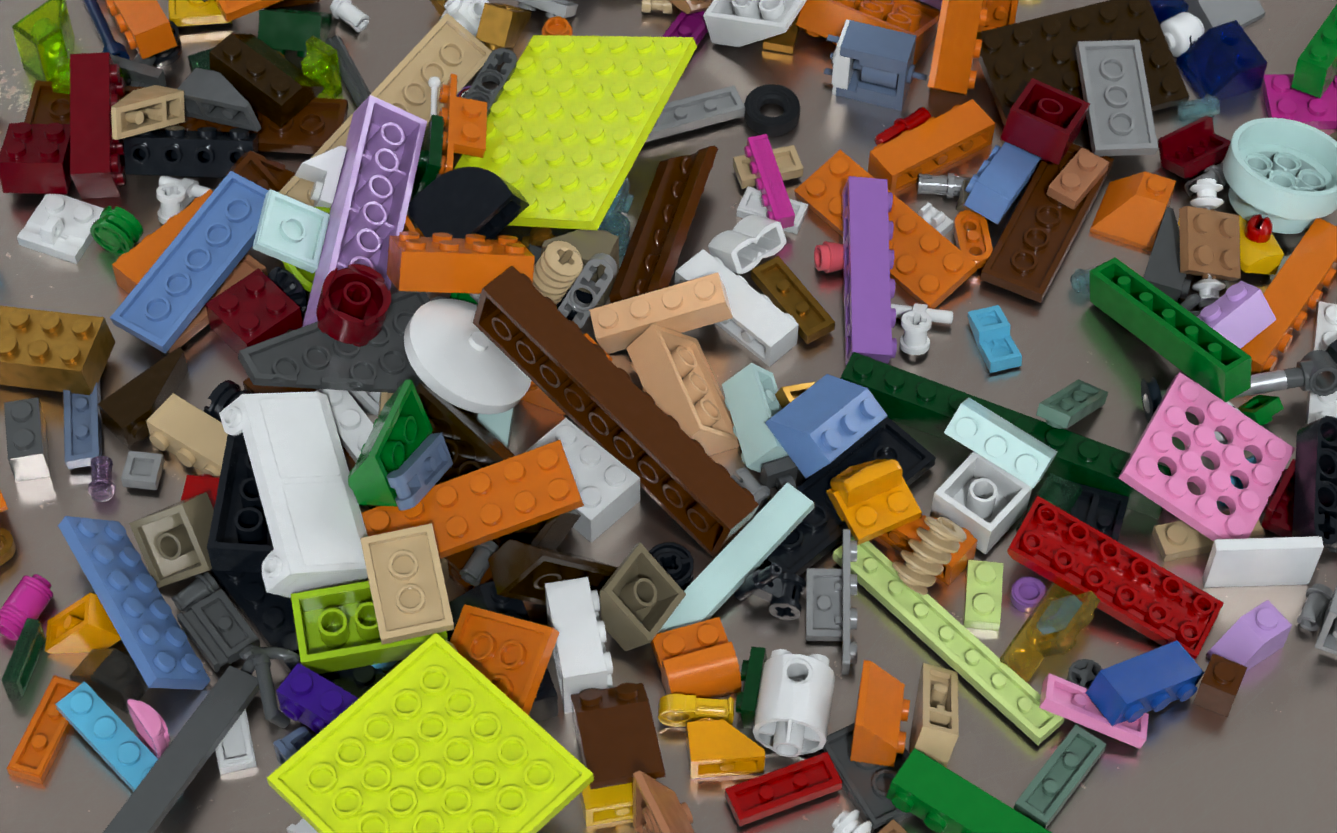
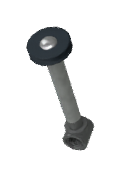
[1141,350,1337,423]

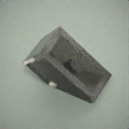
[69,648,149,714]

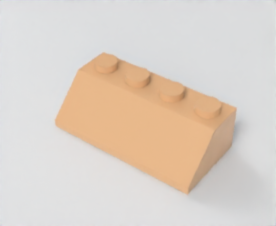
[626,324,740,456]

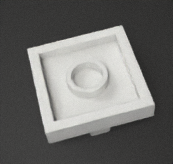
[17,194,105,264]

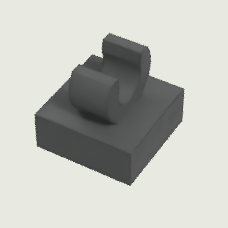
[759,456,799,493]

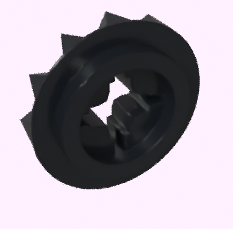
[268,267,308,314]

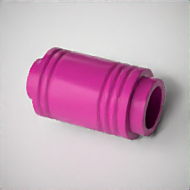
[0,574,54,641]

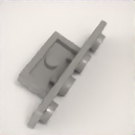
[806,529,857,675]

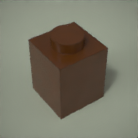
[1193,654,1247,717]

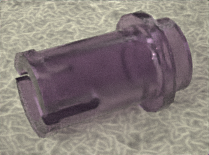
[88,456,116,502]

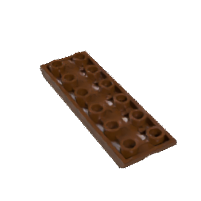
[609,146,718,303]

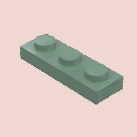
[1036,379,1109,429]
[1014,724,1107,829]

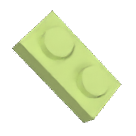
[963,559,1003,631]

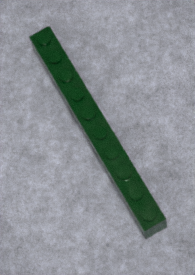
[840,352,1171,520]

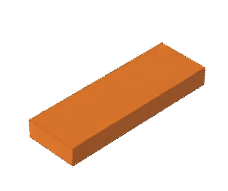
[6,675,82,784]

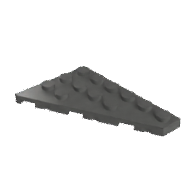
[238,291,430,393]

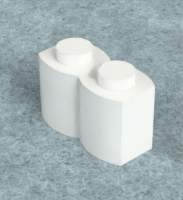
[708,214,787,274]

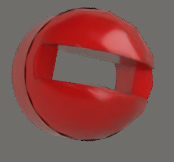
[1244,214,1273,243]

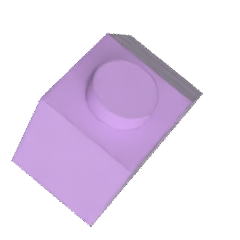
[1206,600,1292,671]

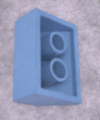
[765,374,888,478]

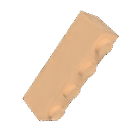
[589,272,733,354]

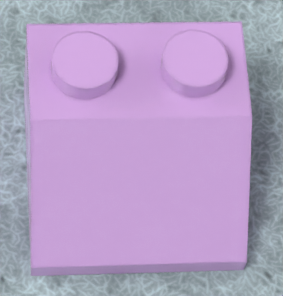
[1197,281,1277,349]

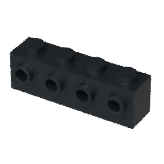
[124,126,259,178]

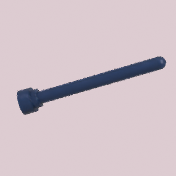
[83,0,130,60]

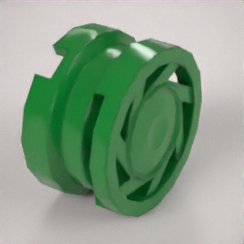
[90,206,144,256]

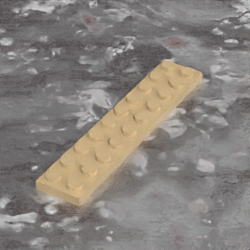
[279,13,492,208]

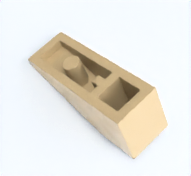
[111,85,185,140]
[910,663,959,767]

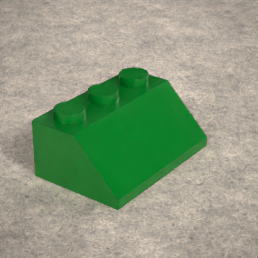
[348,380,433,506]

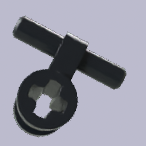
[734,563,806,620]

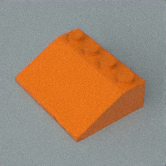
[796,0,940,65]
[928,0,988,95]

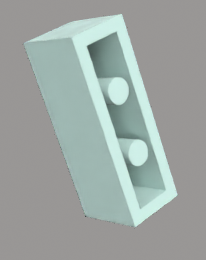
[721,363,789,473]
[944,398,1058,488]

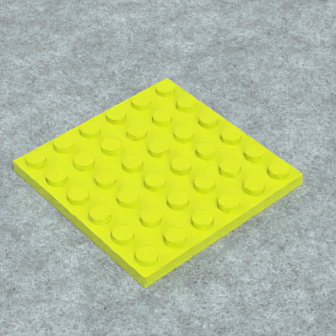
[267,633,594,833]

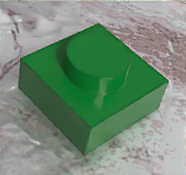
[1238,395,1284,426]

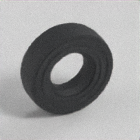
[744,84,800,136]

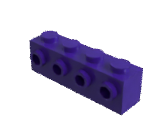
[276,663,359,734]

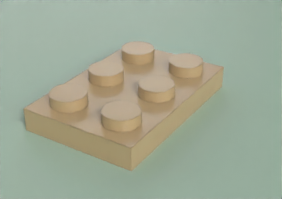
[360,523,454,645]

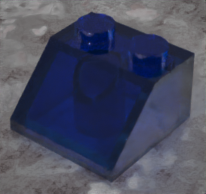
[1176,20,1268,106]

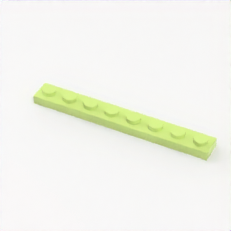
[832,536,1064,745]

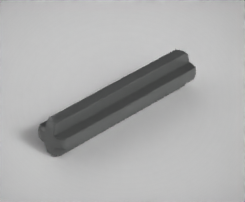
[325,36,371,107]

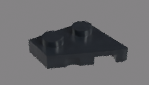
[1061,480,1129,541]

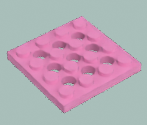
[1118,372,1295,541]

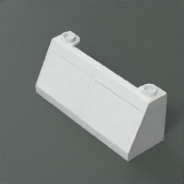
[219,392,368,598]

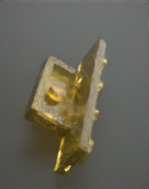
[1000,583,1101,682]

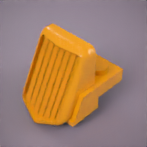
[826,459,922,545]

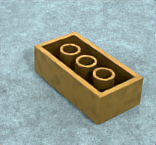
[0,306,115,395]

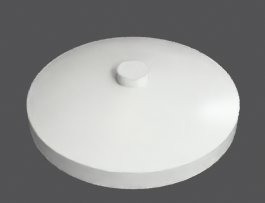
[404,299,531,414]

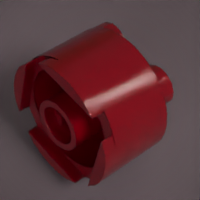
[316,264,391,347]

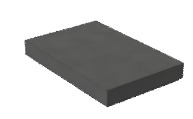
[819,723,914,833]

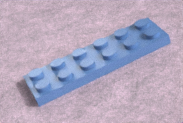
[110,171,269,354]
[58,516,211,690]

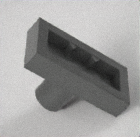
[110,53,167,87]

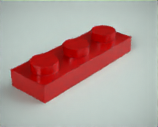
[724,752,843,827]

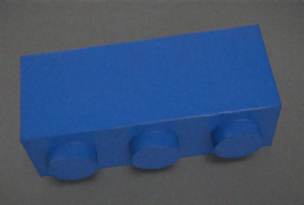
[1086,640,1204,726]

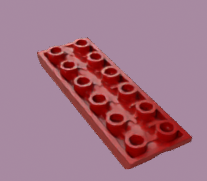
[1007,496,1224,660]

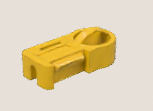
[658,694,734,727]

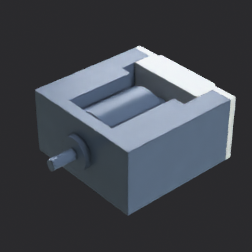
[824,19,927,111]

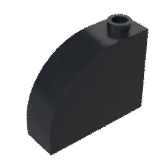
[408,167,529,240]

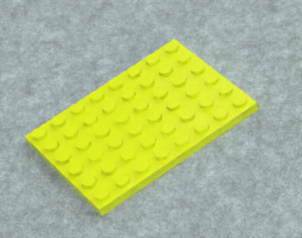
[453,35,697,230]

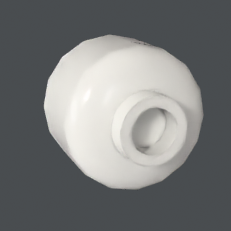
[1160,12,1204,57]

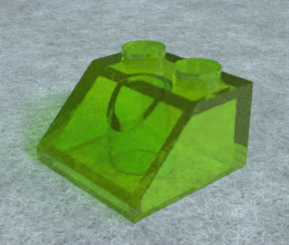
[12,0,75,82]

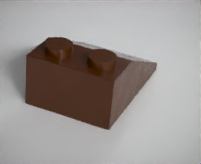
[570,683,666,790]

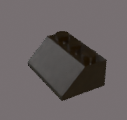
[209,33,324,128]
[488,539,618,606]

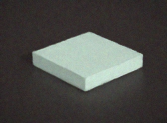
[252,189,330,273]

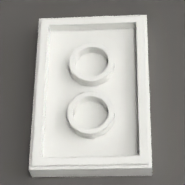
[1202,536,1324,588]

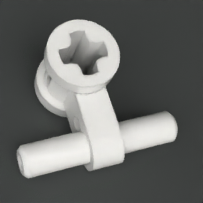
[156,176,214,224]
[891,303,954,355]

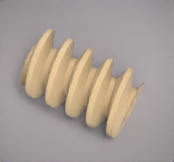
[533,241,583,305]
[892,516,967,595]

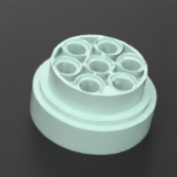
[1223,118,1337,234]

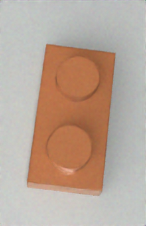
[1046,147,1109,210]

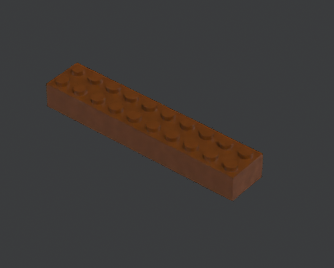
[473,266,759,559]

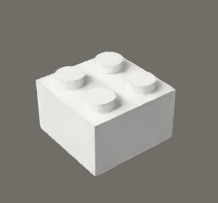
[930,451,1032,555]

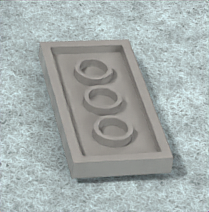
[1075,40,1158,156]

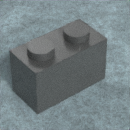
[4,397,50,482]

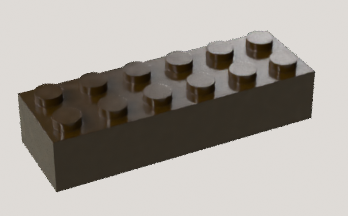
[416,383,581,550]

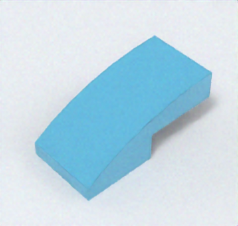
[967,305,1022,373]

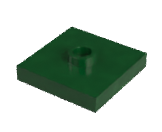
[413,115,444,199]

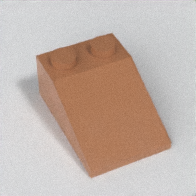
[633,771,695,833]

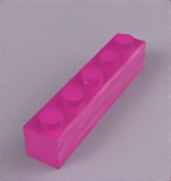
[744,134,795,229]

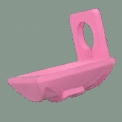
[127,699,170,759]

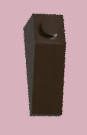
[98,347,188,448]

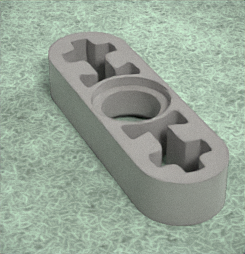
[558,253,617,329]

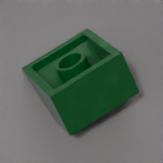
[258,8,332,58]

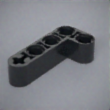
[1292,416,1337,547]

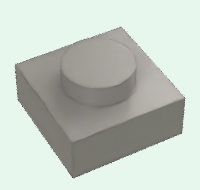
[121,451,165,490]

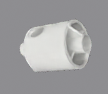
[752,649,835,757]

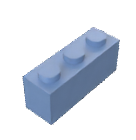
[964,142,1041,224]

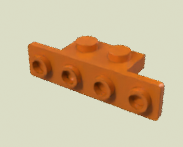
[438,74,487,176]

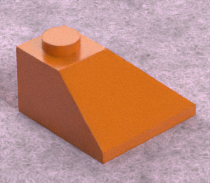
[1090,171,1176,252]

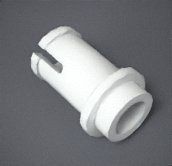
[330,0,370,32]

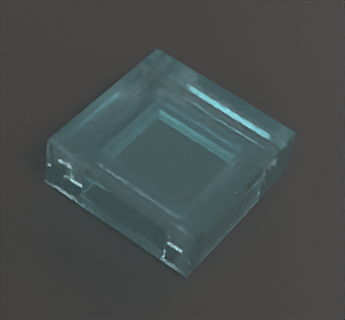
[1036,595,1082,635]

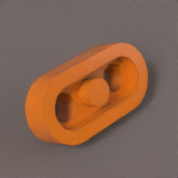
[953,210,993,269]

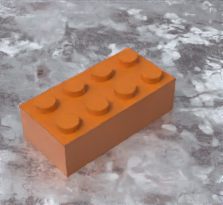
[386,231,535,294]

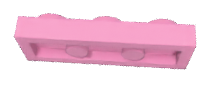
[1039,673,1149,749]

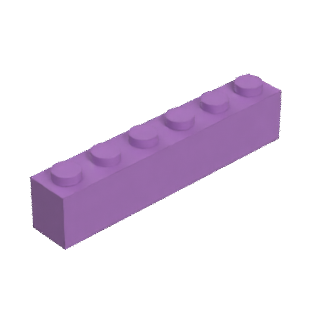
[842,176,897,365]

